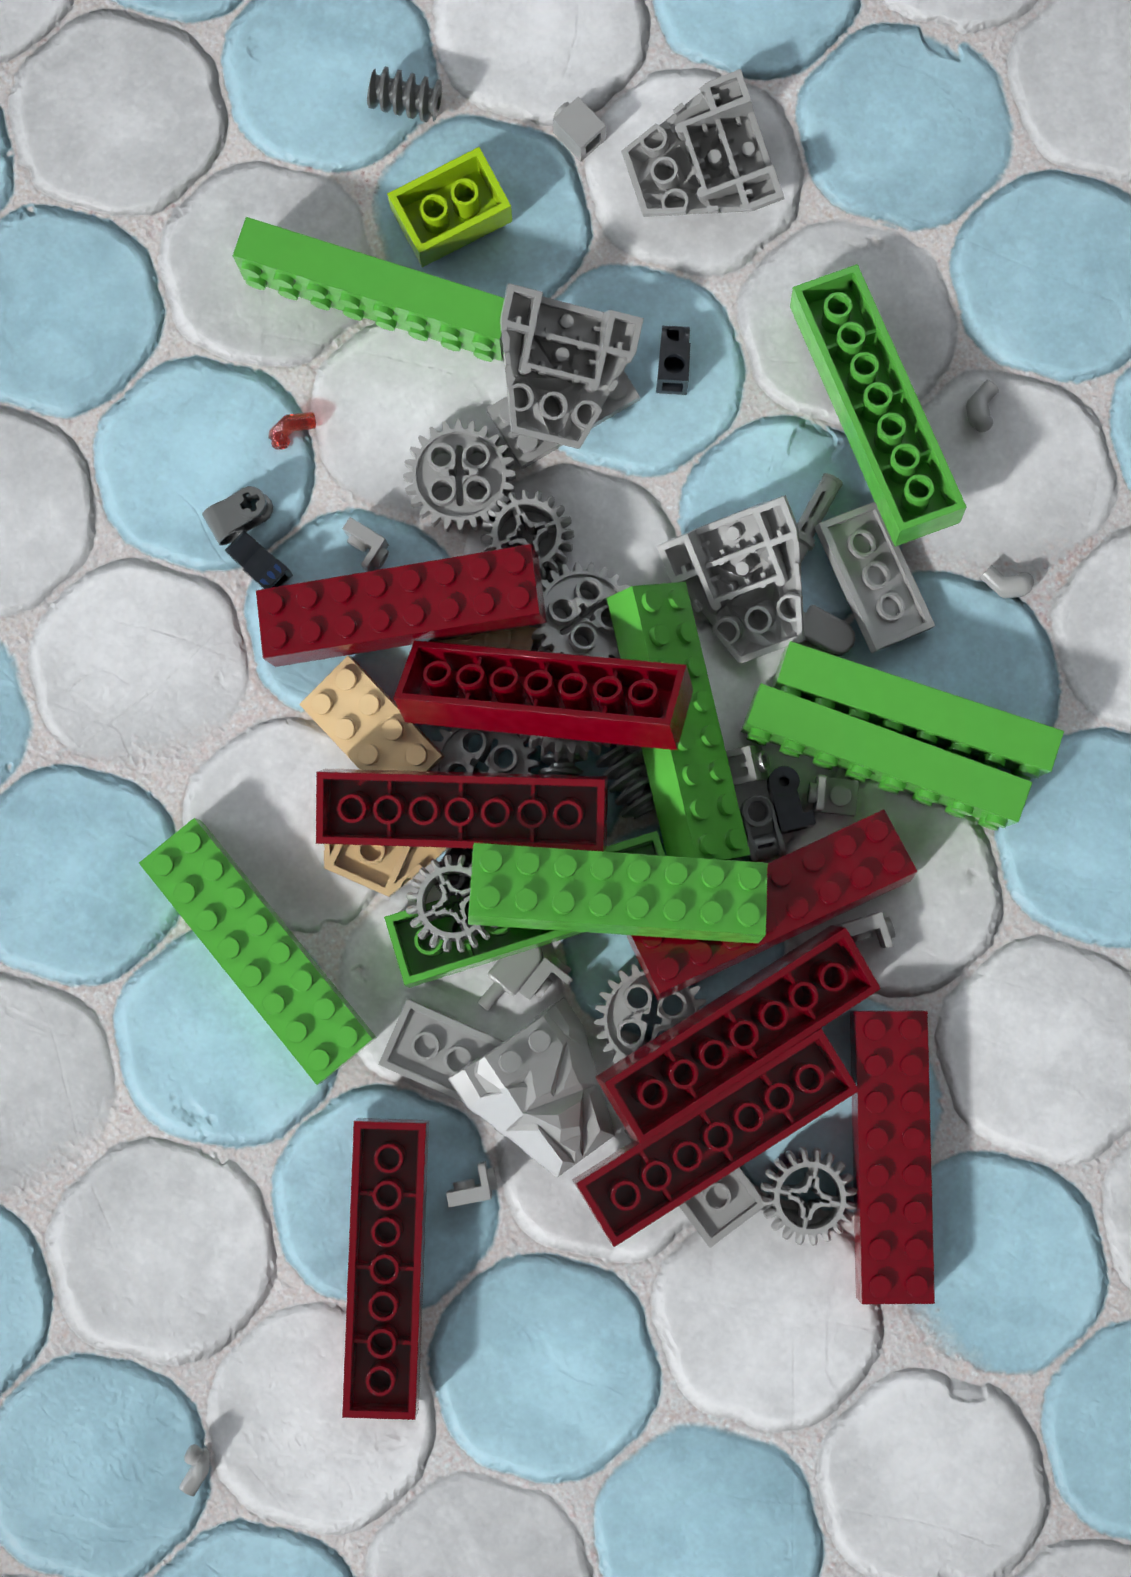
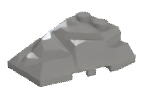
[621,69,785,217]
[500,283,644,449]
[657,495,805,664]
[448,997,615,1177]

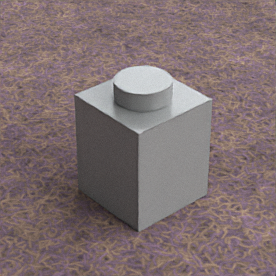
[553,97,606,162]

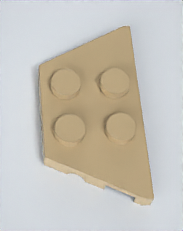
[324,844,447,897]

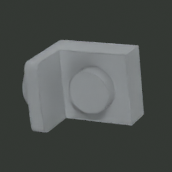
[342,517,389,572]
[726,745,770,786]
[807,775,859,816]
[837,912,895,948]
[519,957,573,1000]
[446,1161,498,1207]

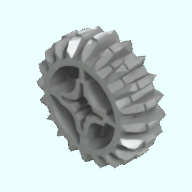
[480,489,574,580]
[406,855,498,953]
[760,1147,857,1246]

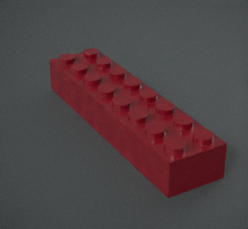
[256,544,547,667]
[394,641,693,750]
[316,769,608,852]
[627,809,918,1001]
[595,925,881,1145]
[850,1010,935,1304]
[572,1028,860,1247]
[342,1118,429,1420]

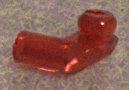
[268,412,316,450]

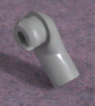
[966,380,999,432]
[980,565,1034,598]
[179,1444,210,1496]

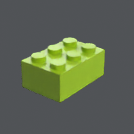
[387,147,513,268]

